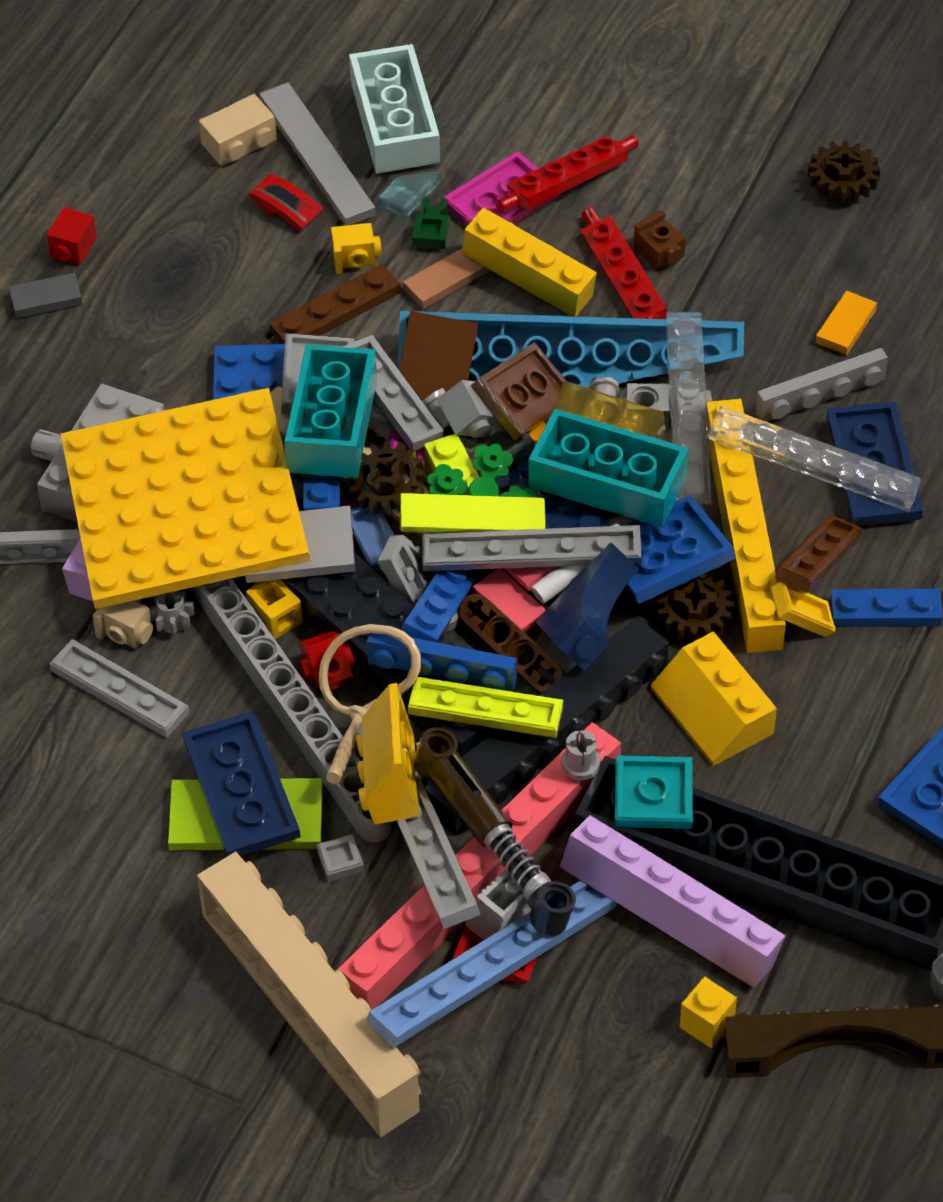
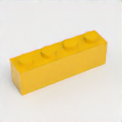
[462,207,597,317]

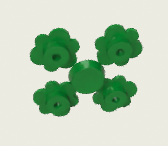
[427,444,537,498]

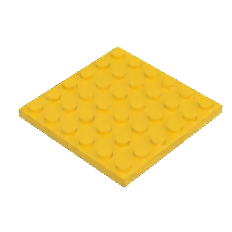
[61,388,310,609]

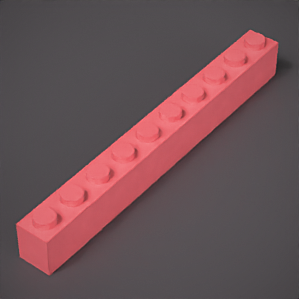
[338,722,621,1010]

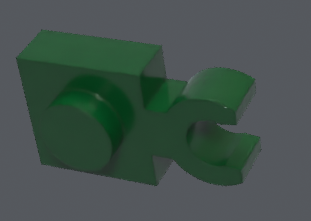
[412,197,449,249]

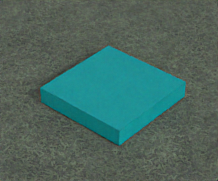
[615,756,693,829]

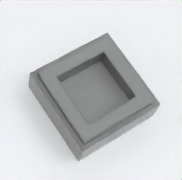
[316,834,364,882]

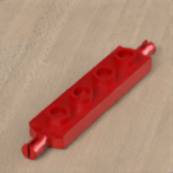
[495,134,639,213]
[581,207,669,319]

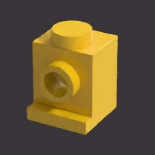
[331,223,382,275]
[246,579,303,639]

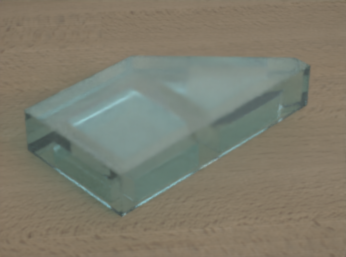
[379,171,441,218]

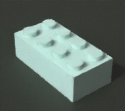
[349,44,440,173]

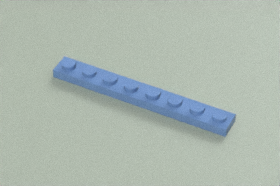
[367,880,617,1048]

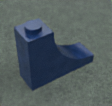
[536,542,639,671]

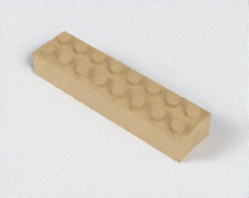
[197,852,421,1138]

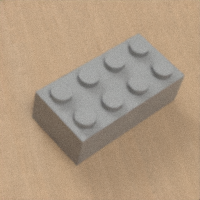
[37,384,165,523]

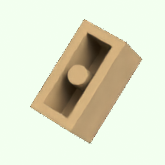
[199,94,277,167]

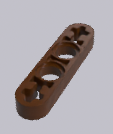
[459,594,567,693]

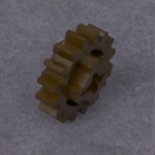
[808,141,881,204]
[348,441,427,517]
[655,573,735,643]

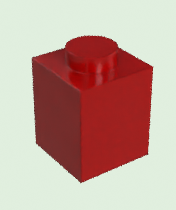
[46,207,97,266]

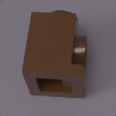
[634,210,685,271]

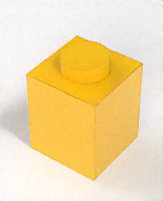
[680,977,737,1049]

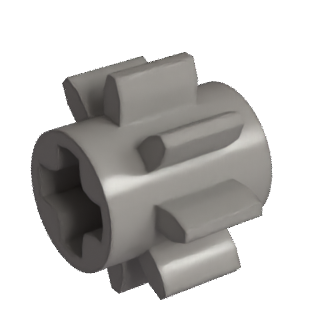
[149,591,195,635]

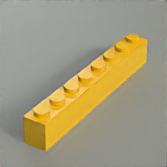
[705,399,786,653]

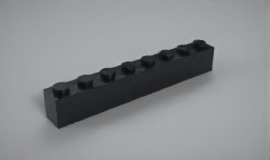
[424,617,669,836]

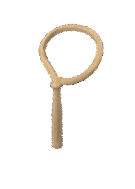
[319,624,421,784]

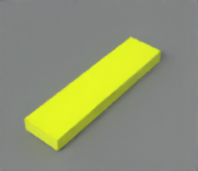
[400,493,545,533]
[408,677,563,738]

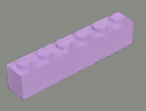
[560,815,785,988]

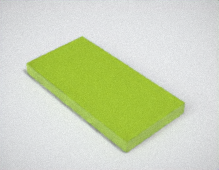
[168,778,323,851]

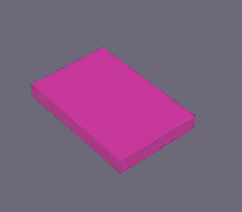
[443,151,560,227]

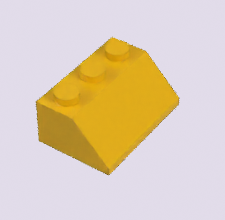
[651,632,777,766]
[356,683,419,825]

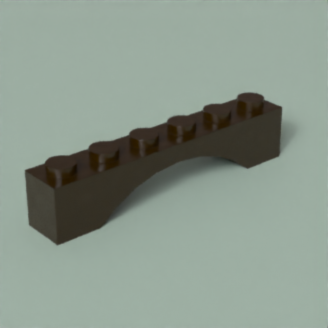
[723,1003,943,1078]

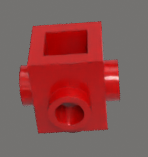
[298,631,355,690]

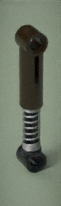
[414,727,576,936]

